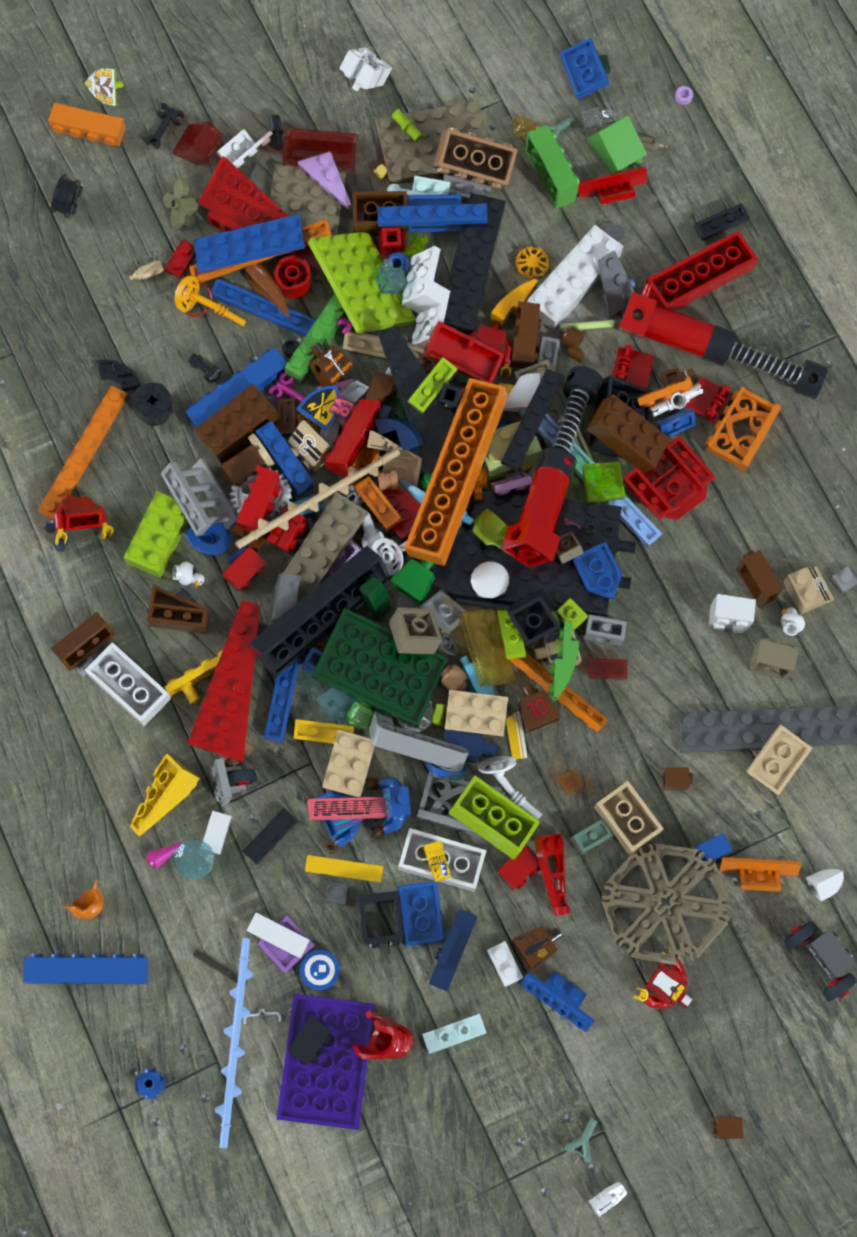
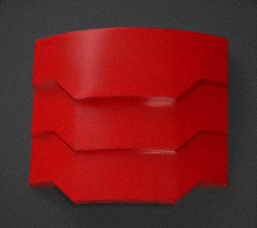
[621,436,716,521]

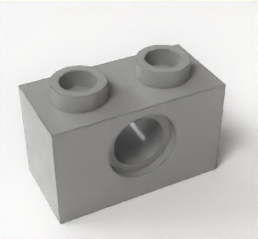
[583,615,627,646]

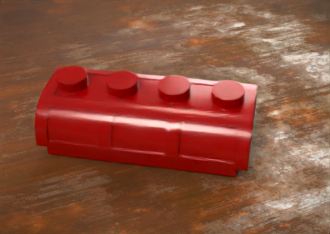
[423,321,505,383]

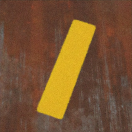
[305,855,383,883]

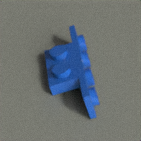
[520,971,595,1032]

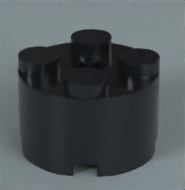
[133,383,173,426]

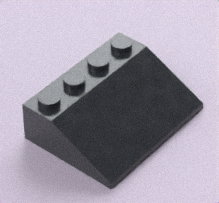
[589,375,654,458]

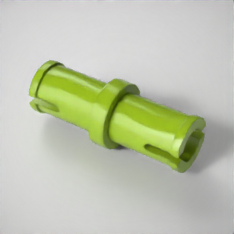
[391,109,424,142]

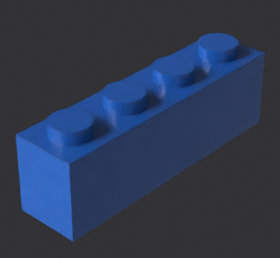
[256,421,314,497]

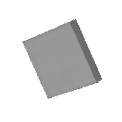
[419,590,469,634]

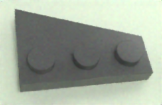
[598,251,635,318]

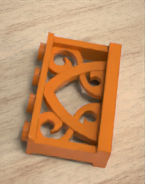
[705,386,781,473]

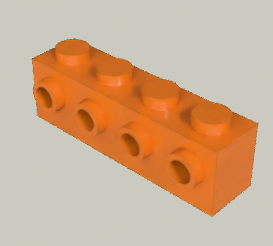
[48,103,126,146]

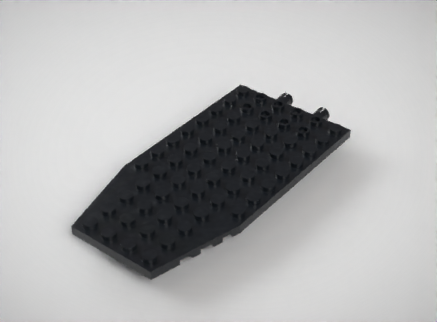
[385,488,636,617]

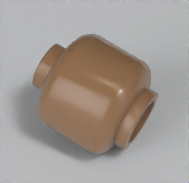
[440,664,468,691]

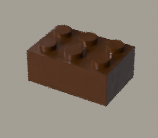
[353,191,408,235]

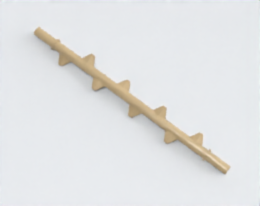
[235,448,400,549]

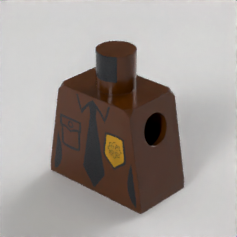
[511,926,562,973]

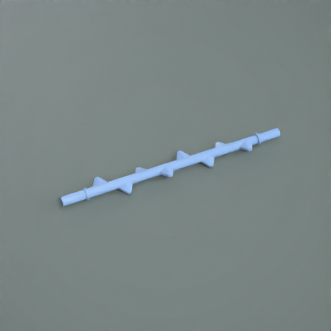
[215,938,253,1148]

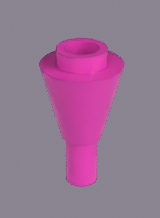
[146,842,183,869]

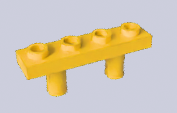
[165,650,223,705]

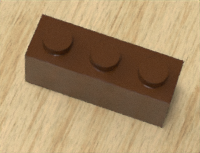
[50,612,115,671]

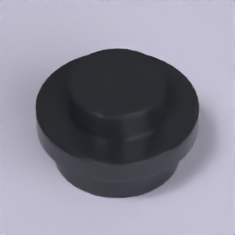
[282,340,299,358]

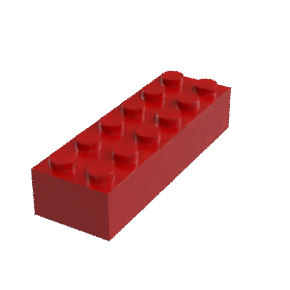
[645,230,758,311]

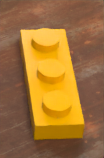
[293,719,354,744]

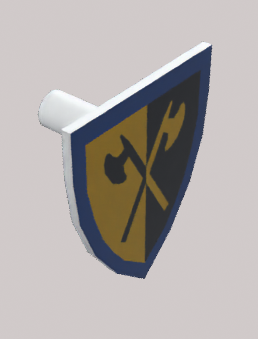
[296,385,339,431]

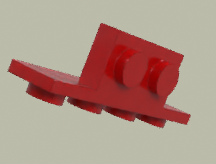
[578,167,647,205]

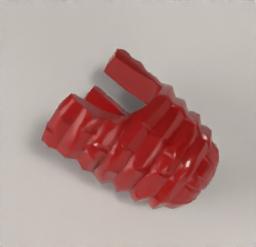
[352,1010,414,1060]

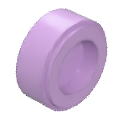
[675,86,693,105]

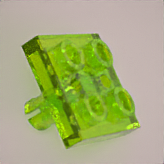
[582,462,626,502]

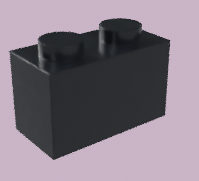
[287,1017,333,1066]

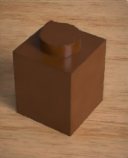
[662,767,693,791]
[711,1117,743,1139]

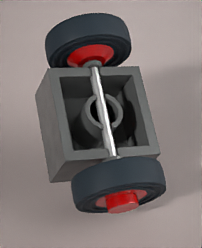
[784,921,857,1002]

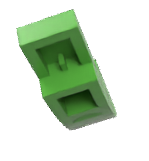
[549,621,579,701]

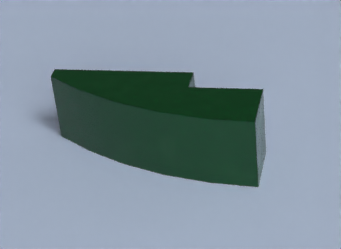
[359,576,392,622]

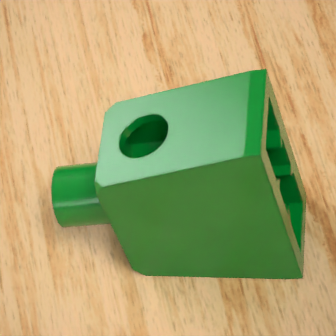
[390,559,435,605]

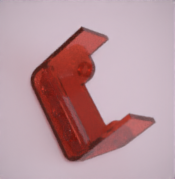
[282,128,359,172]

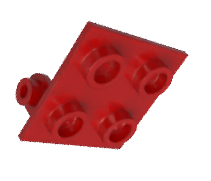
[612,344,654,389]
[684,376,733,424]

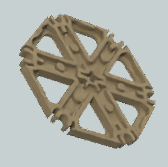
[601,843,732,965]

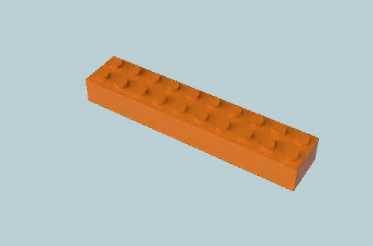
[404,378,508,566]

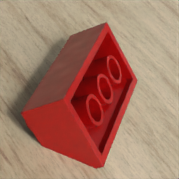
[324,399,380,478]

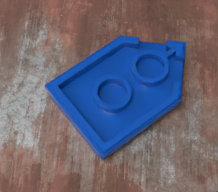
[572,542,622,600]

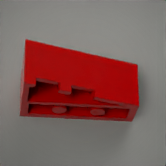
[236,465,283,533]

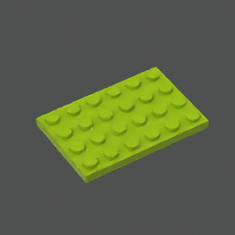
[308,232,416,334]

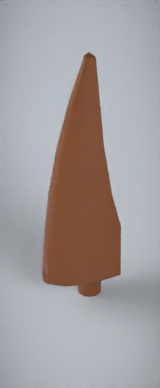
[243,263,289,318]

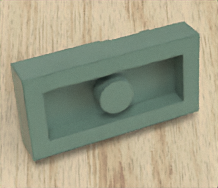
[571,819,614,855]

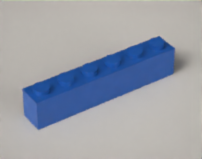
[185,347,287,428]
[23,954,150,984]

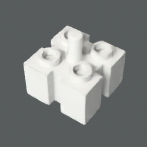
[339,47,393,91]

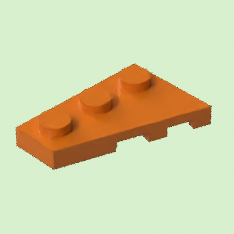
[637,376,693,407]

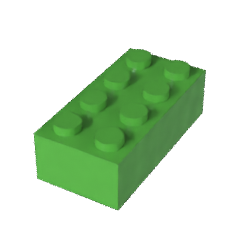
[525,125,580,209]

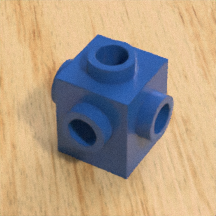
[135,1069,165,1099]

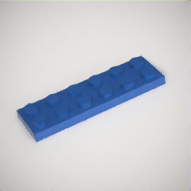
[194,214,305,273]

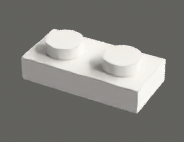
[487,942,523,987]

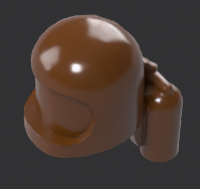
[560,326,587,363]

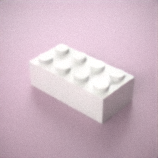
[85,642,171,726]
[398,828,486,892]

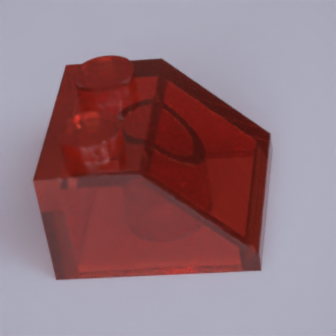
[172,121,223,165]

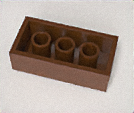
[194,384,279,464]
[586,394,670,473]

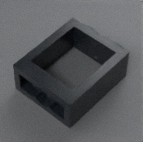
[358,891,404,949]

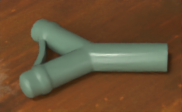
[539,117,574,141]
[564,1118,598,1163]

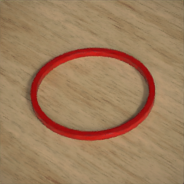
[182,283,213,317]

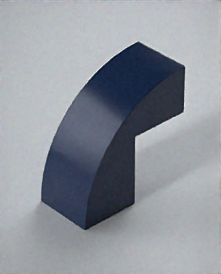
[375,417,427,451]

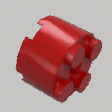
[274,255,311,299]

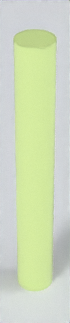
[559,320,614,331]

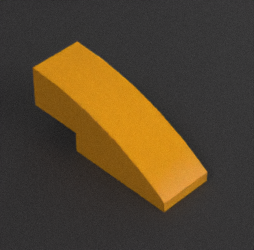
[490,279,538,327]

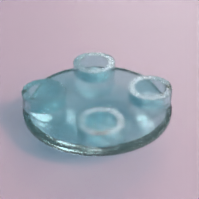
[174,839,214,879]

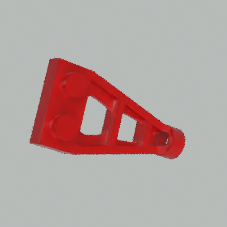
[534,834,570,916]

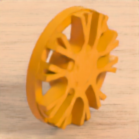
[515,246,549,279]

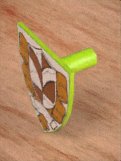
[85,68,123,106]

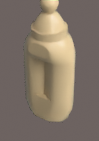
[129,261,163,280]

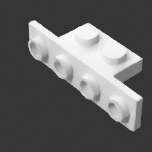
[216,129,273,168]

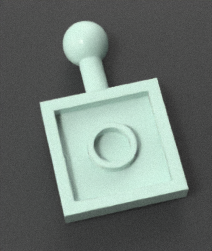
[387,176,450,195]

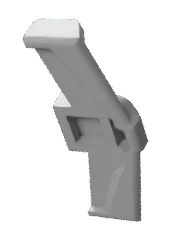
[319,380,369,451]

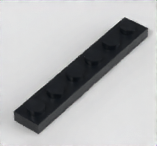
[501,369,564,471]

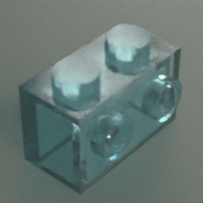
[316,688,360,722]

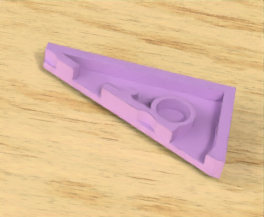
[298,152,351,209]

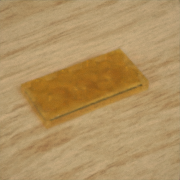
[459,609,516,688]

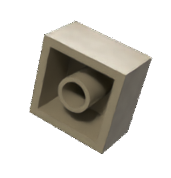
[389,608,442,654]
[749,639,799,680]

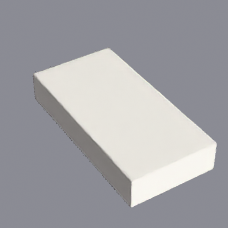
[201,811,232,855]

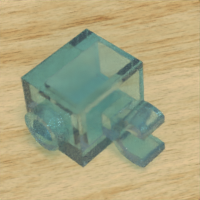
[375,259,408,294]

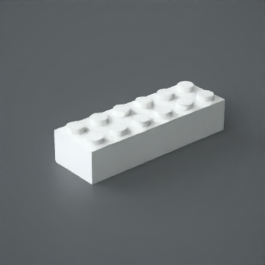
[527,225,623,332]

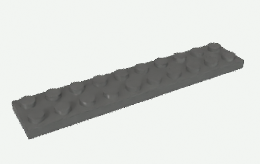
[677,705,857,753]

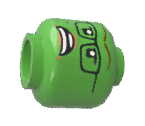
[347,701,374,730]

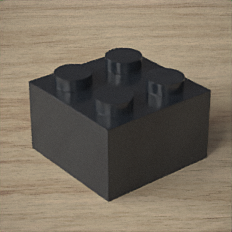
[507,588,562,645]

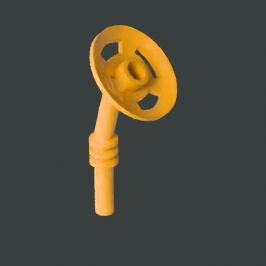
[175,276,246,327]

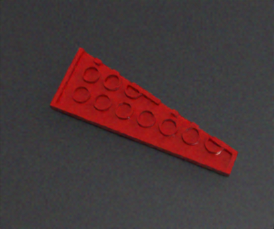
[198,156,324,273]
[187,600,261,763]

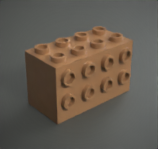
[433,127,518,189]

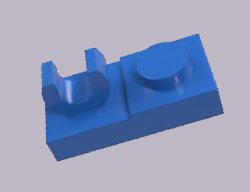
[658,408,696,437]

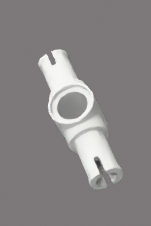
[649,383,703,418]
[362,514,387,567]

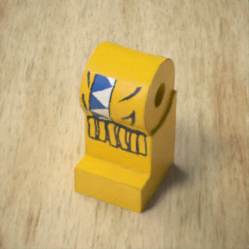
[423,840,451,882]

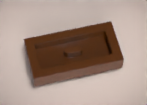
[277,398,297,437]

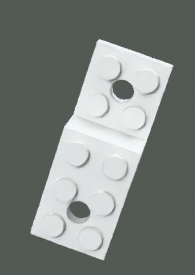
[402,246,450,346]

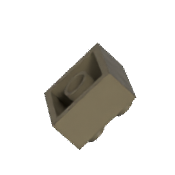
[556,531,583,564]

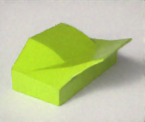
[472,509,508,549]

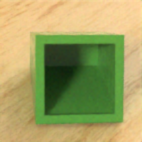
[587,116,647,174]

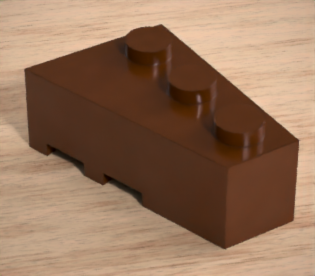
[511,301,542,369]
[147,584,210,634]

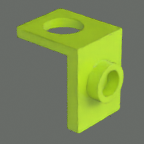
[557,598,589,630]

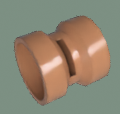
[377,470,398,491]

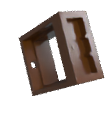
[736,550,783,608]

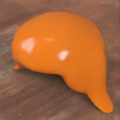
[62,879,104,920]

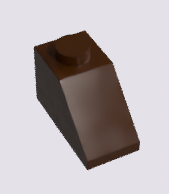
[365,371,398,406]

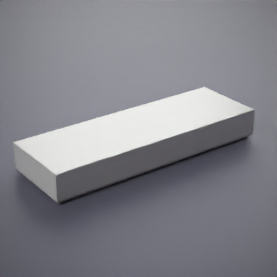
[246,913,310,959]

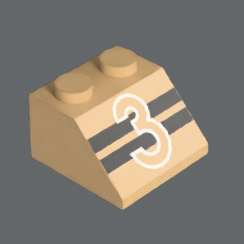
[288,420,330,473]
[783,566,834,615]

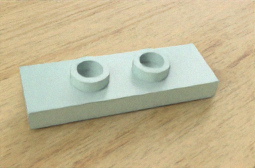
[422,1014,486,1054]

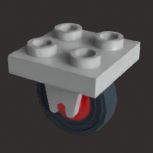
[210,758,257,806]

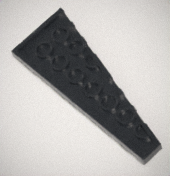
[377,326,455,474]

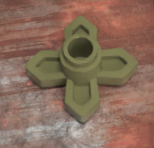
[163,178,199,229]

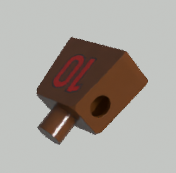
[518,684,561,734]

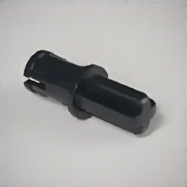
[269,115,283,151]

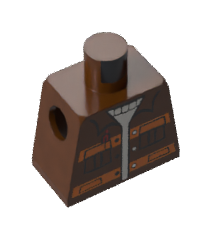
[309,342,355,388]

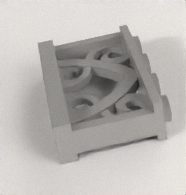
[416,772,505,838]

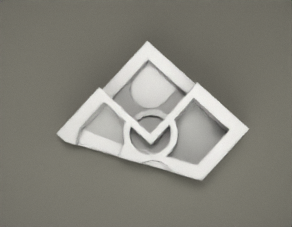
[503,373,540,412]

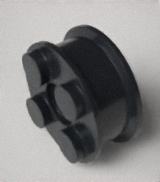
[51,174,83,218]

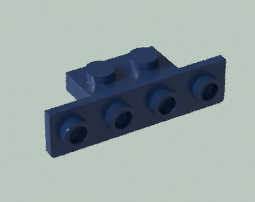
[429,909,477,991]

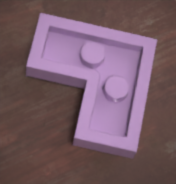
[491,470,532,495]

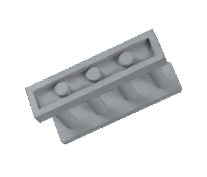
[160,458,238,536]

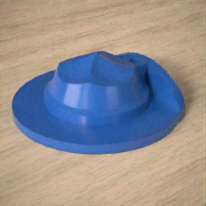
[184,522,231,555]

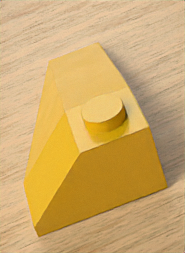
[130,753,200,836]

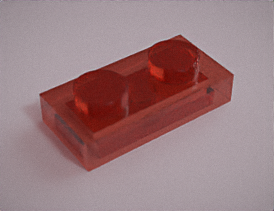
[588,658,627,680]

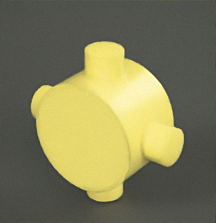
[374,164,387,179]

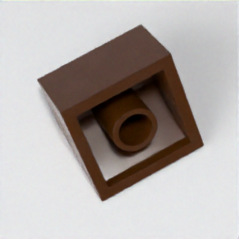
[217,445,265,486]

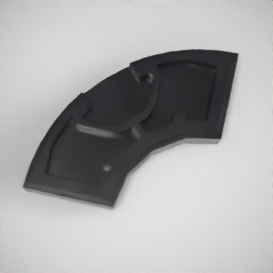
[96,359,141,392]

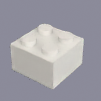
[709,594,756,633]

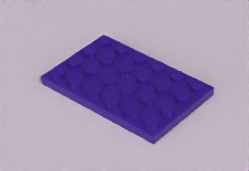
[276,994,375,1130]

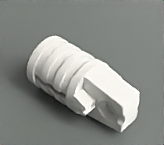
[588,1181,627,1217]

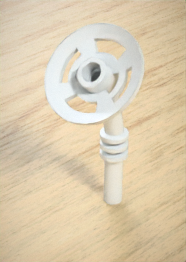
[371,538,407,575]
[477,756,542,820]

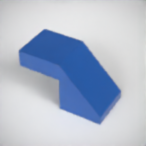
[685,833,733,862]

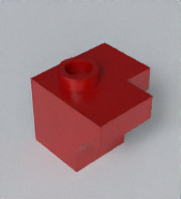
[378,228,408,261]

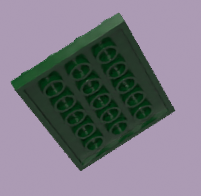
[311,608,448,728]

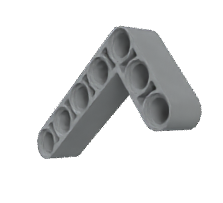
[368,709,469,771]

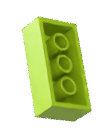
[123,491,189,579]
[449,776,540,860]

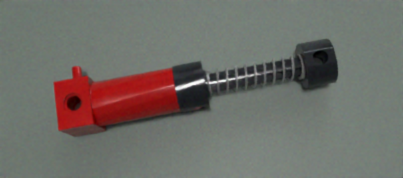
[618,284,828,400]
[501,366,603,568]

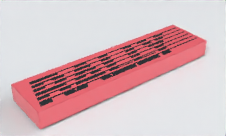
[307,797,387,820]

